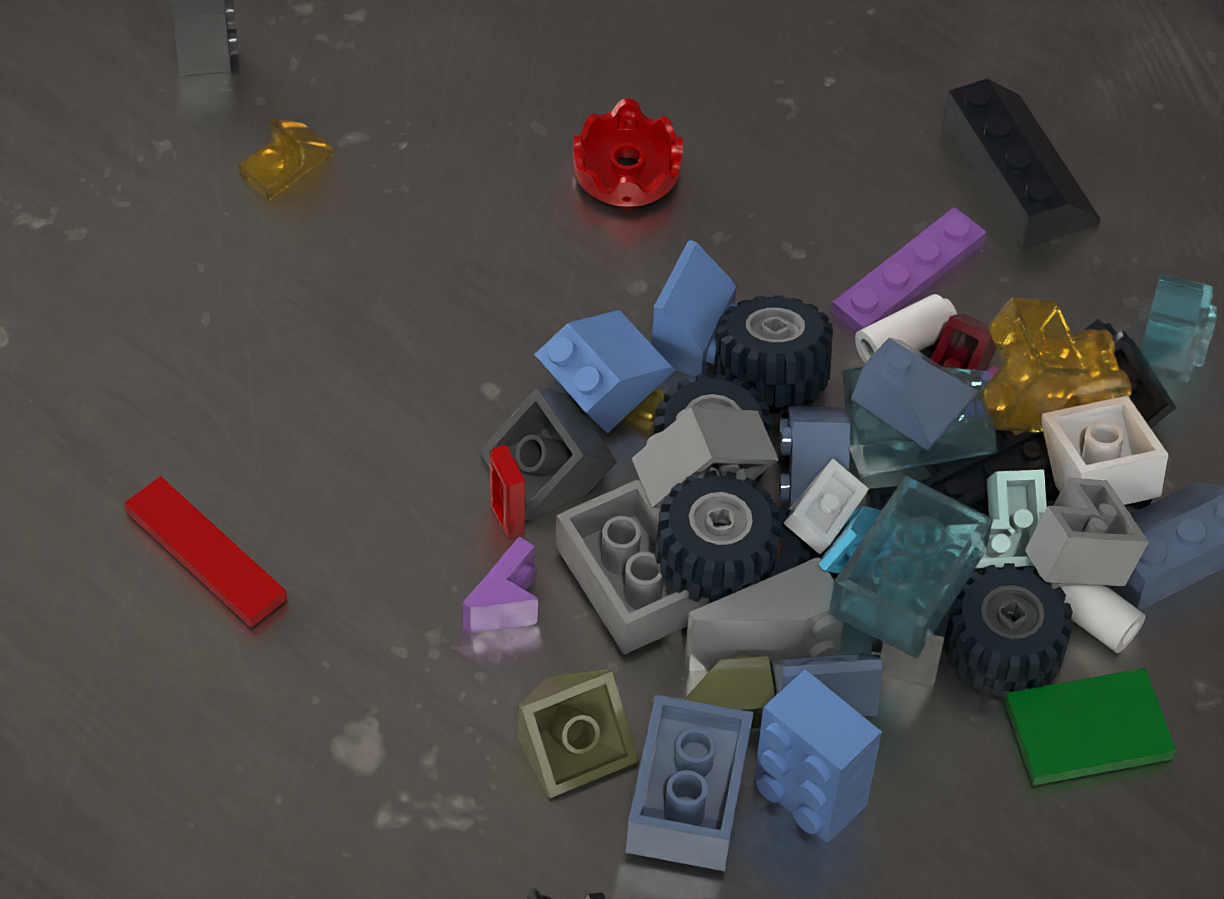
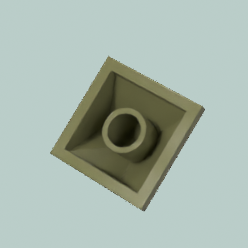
[517,669,640,798]

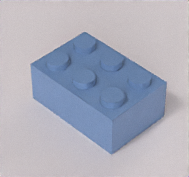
[754,669,882,843]

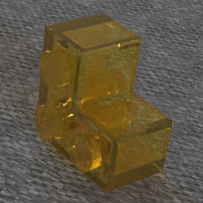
[981,297,1089,432]

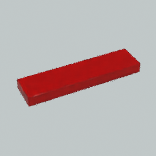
[124,476,287,628]

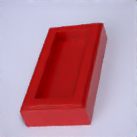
[489,445,525,539]

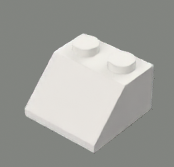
[1041,396,1168,505]

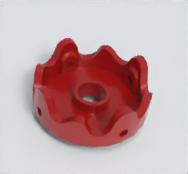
[572,98,683,207]

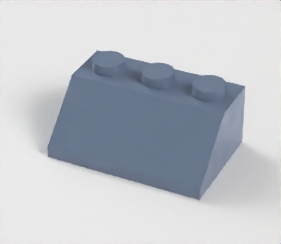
[1116,481,1224,611]

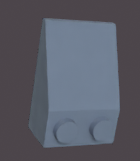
[625,695,754,871]

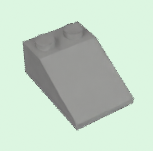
[684,557,848,671]

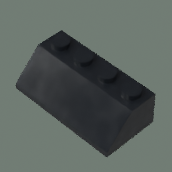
[942,79,1101,250]

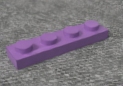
[831,207,987,333]

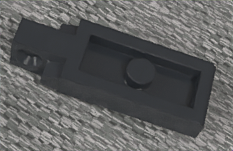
[1084,318,1177,429]

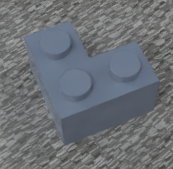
[778,406,851,509]

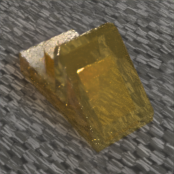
[239,119,334,200]

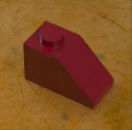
[931,313,1004,388]

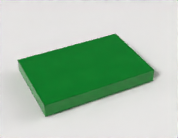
[1004,668,1176,786]

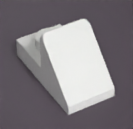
[783,458,869,554]

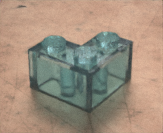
[1140,273,1218,383]

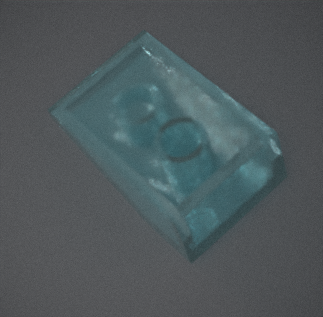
[842,366,998,477]

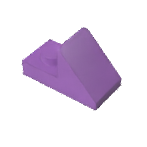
[463,537,538,633]

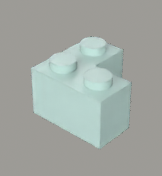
[943,470,1047,575]

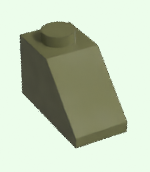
[684,654,775,733]

